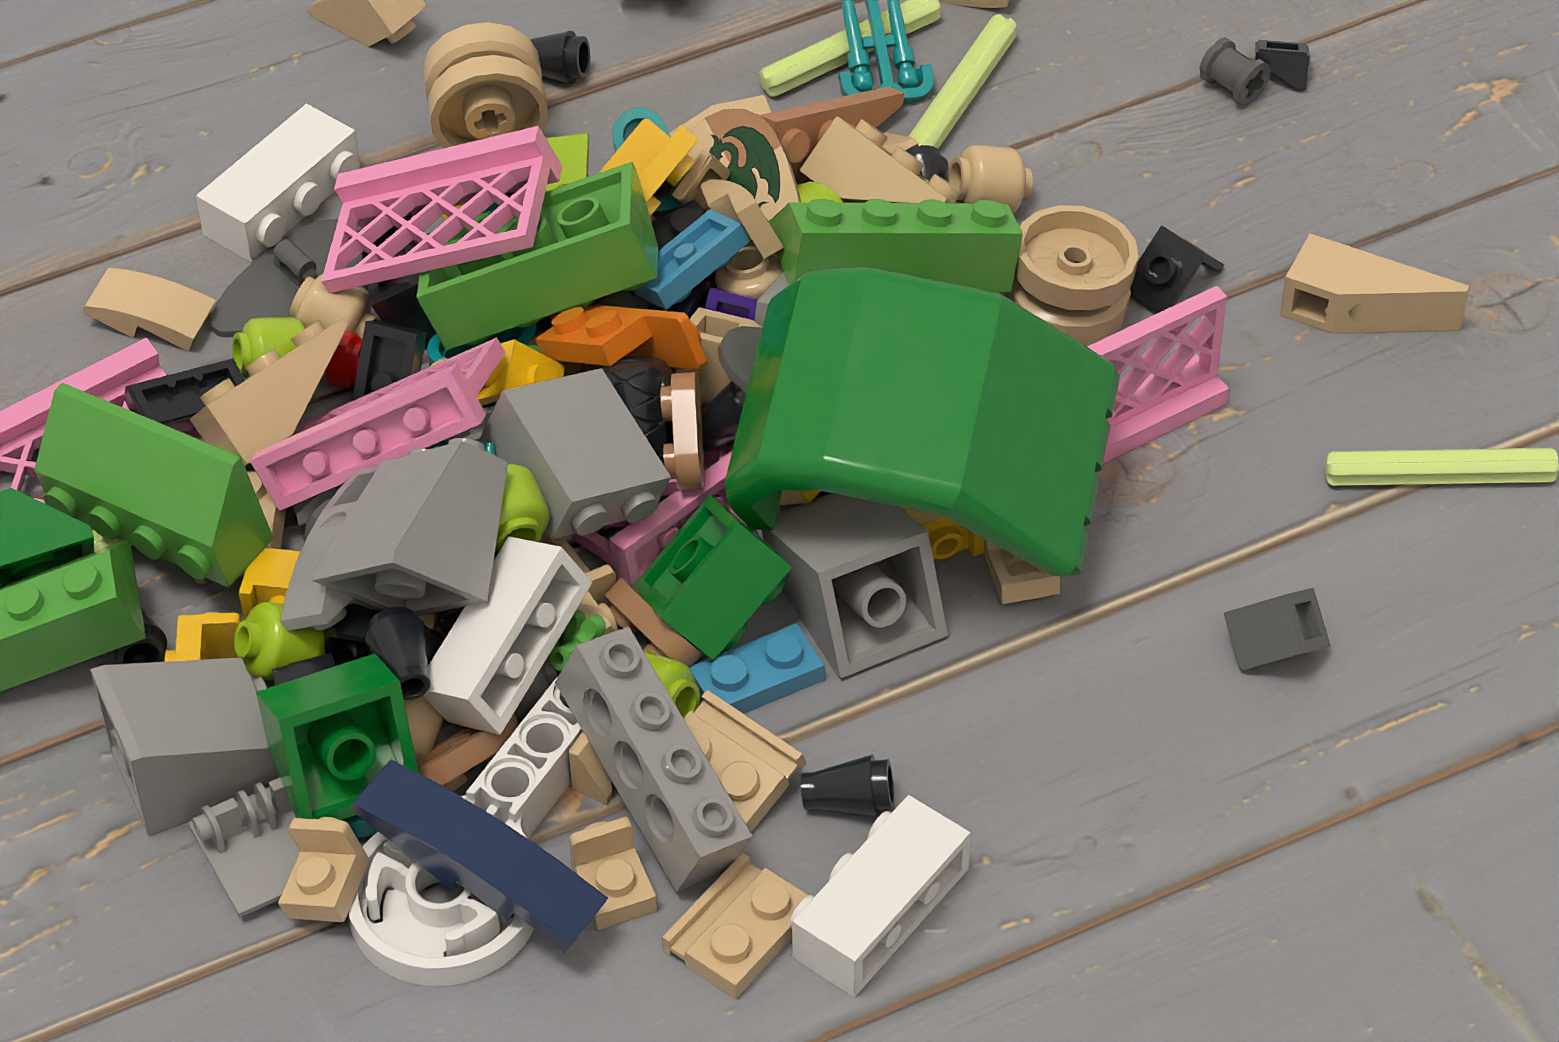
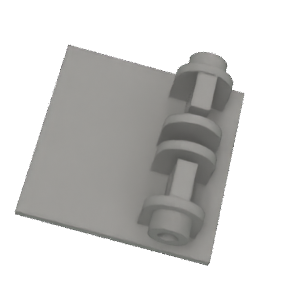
[188,778,300,917]

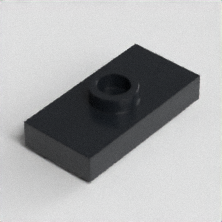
[124,358,245,433]

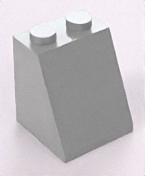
[478,368,671,539]
[312,438,508,616]
[761,493,948,678]
[90,657,280,837]

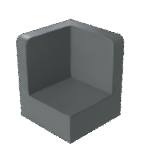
[1224,588,1331,670]

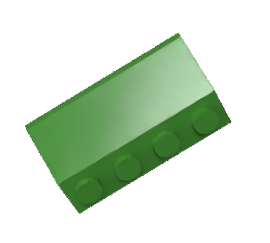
[417,162,658,350]
[768,199,1023,292]
[34,382,274,588]
[0,540,146,692]

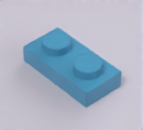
[633,209,751,310]
[689,623,825,714]

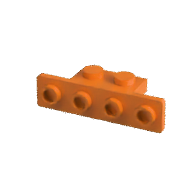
[535,304,708,370]

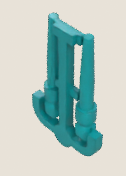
[838,0,934,103]

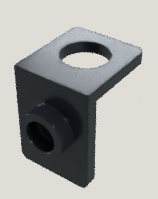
[1130,225,1225,313]

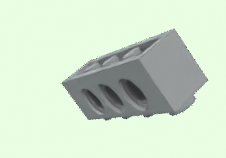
[555,626,753,892]

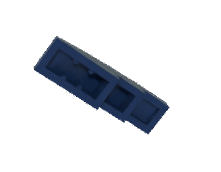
[350,759,608,953]

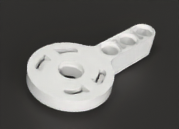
[348,677,583,986]

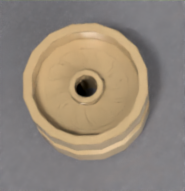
[422,22,549,149]
[1005,205,1139,346]

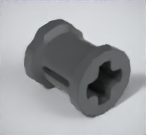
[1199,37,1271,105]

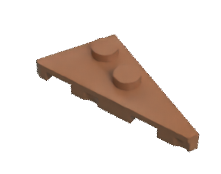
[760,86,905,185]

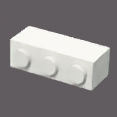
[196,103,360,263]
[423,537,592,735]
[790,795,971,998]

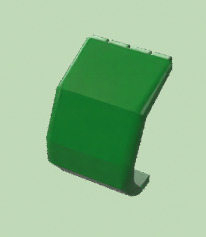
[725,267,1120,576]

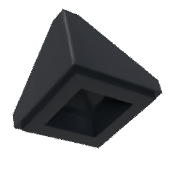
[1255,40,1310,90]

